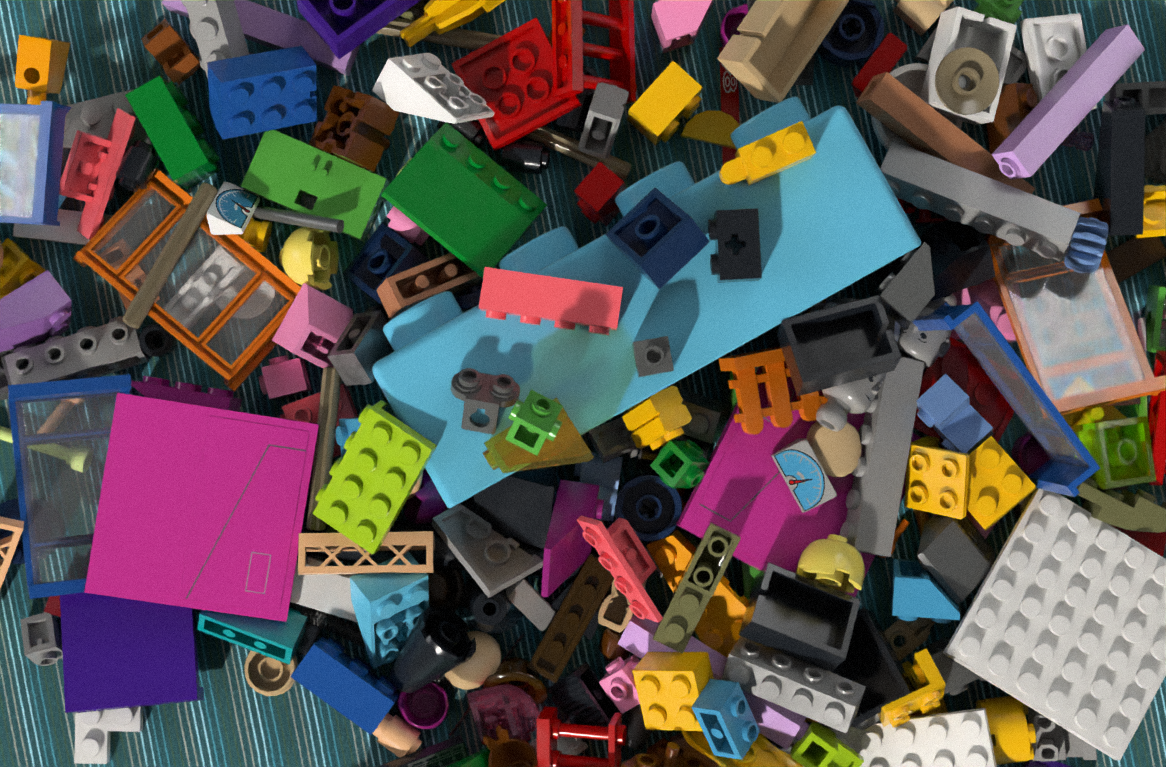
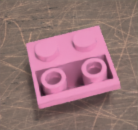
[651,0,714,53]
[272,283,353,369]

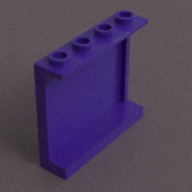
[60,592,204,713]

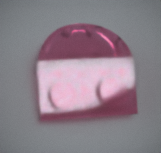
[467,685,540,745]

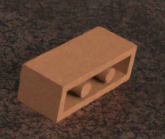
[376,253,482,320]

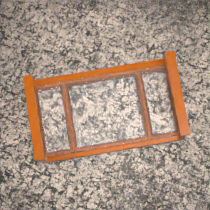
[74,168,301,392]
[984,198,1166,420]

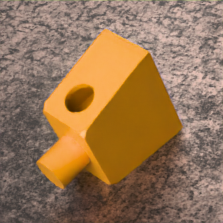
[15,35,70,105]

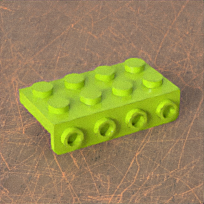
[313,400,437,555]

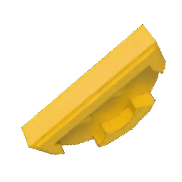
[681,110,740,149]

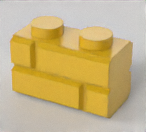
[622,386,692,451]

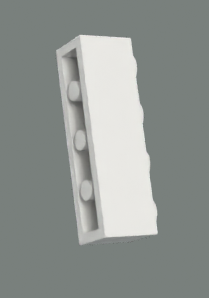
[290,557,358,622]

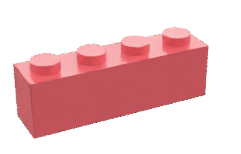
[479,267,623,335]

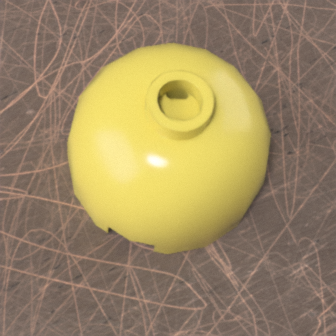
[279,227,339,290]
[796,534,865,593]

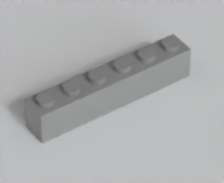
[880,141,1080,261]
[840,357,925,557]

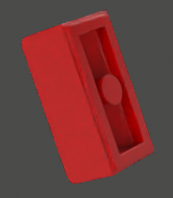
[851,33,908,99]

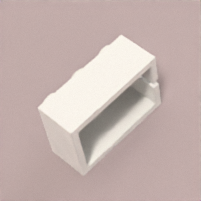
[920,6,1017,125]

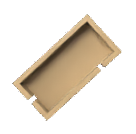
[717,0,849,103]

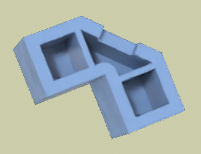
[916,374,993,455]

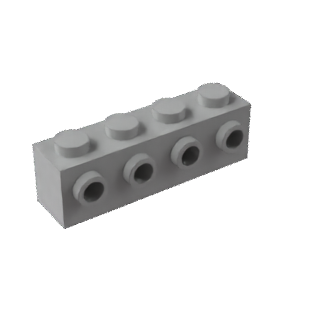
[181,0,250,79]
[4,316,149,385]
[721,636,866,734]

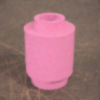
[386,206,430,246]

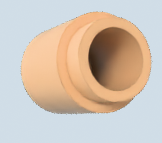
[373,713,422,758]

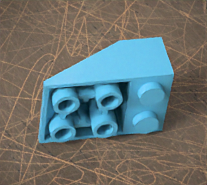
[350,552,429,669]

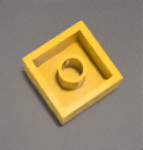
[627,61,703,146]
[967,436,1036,531]
[632,652,714,731]

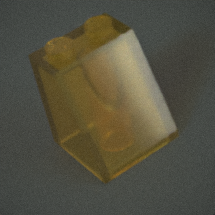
[482,397,594,473]

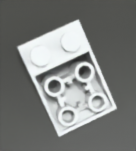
[372,53,495,124]

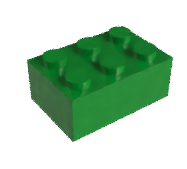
[125,75,221,189]

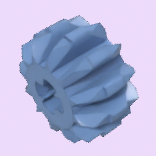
[1064,217,1109,274]

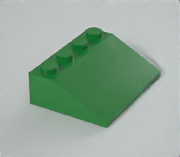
[381,122,547,278]

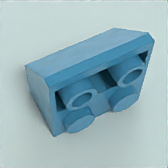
[890,559,960,623]

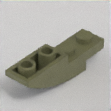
[1076,478,1166,533]
[653,522,741,654]

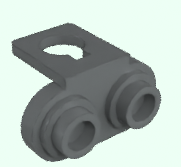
[451,368,520,434]

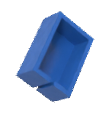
[207,46,317,139]
[290,637,400,735]

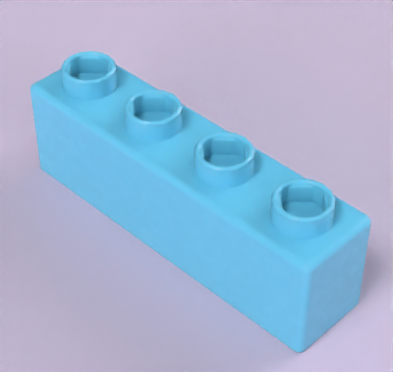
[372,96,921,508]

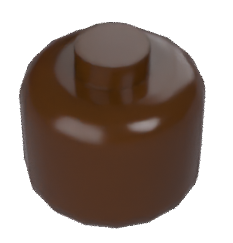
[598,627,630,662]

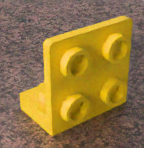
[904,436,970,519]
[880,648,946,728]

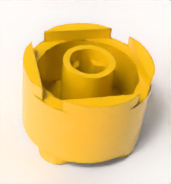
[976,696,1036,765]

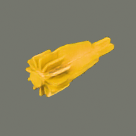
[400,0,506,47]

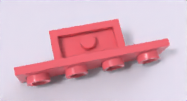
[59,108,136,240]
[577,515,663,623]

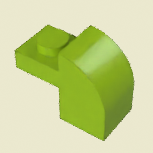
[791,722,864,767]

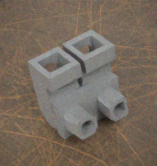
[1028,707,1097,762]

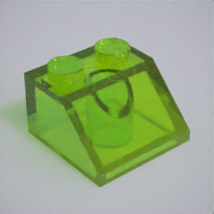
[1071,416,1156,489]

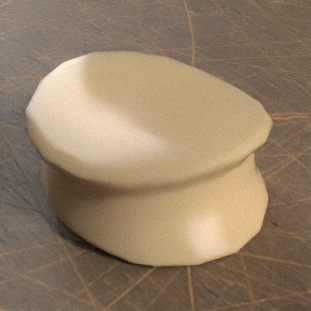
[806,421,862,477]
[445,631,501,690]
[244,650,297,696]

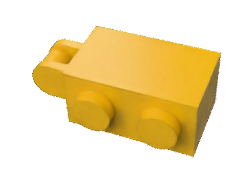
[719,121,816,186]

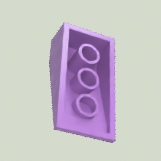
[0,270,72,352]

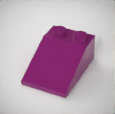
[541,480,604,597]

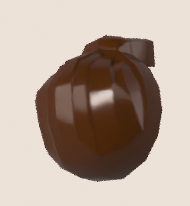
[483,724,538,767]

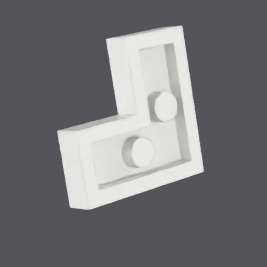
[74,706,144,764]

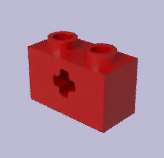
[574,162,627,227]

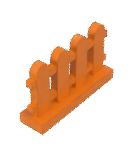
[719,346,828,435]

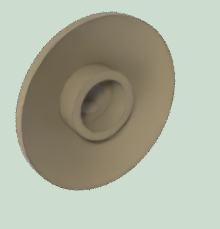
[935,47,999,115]

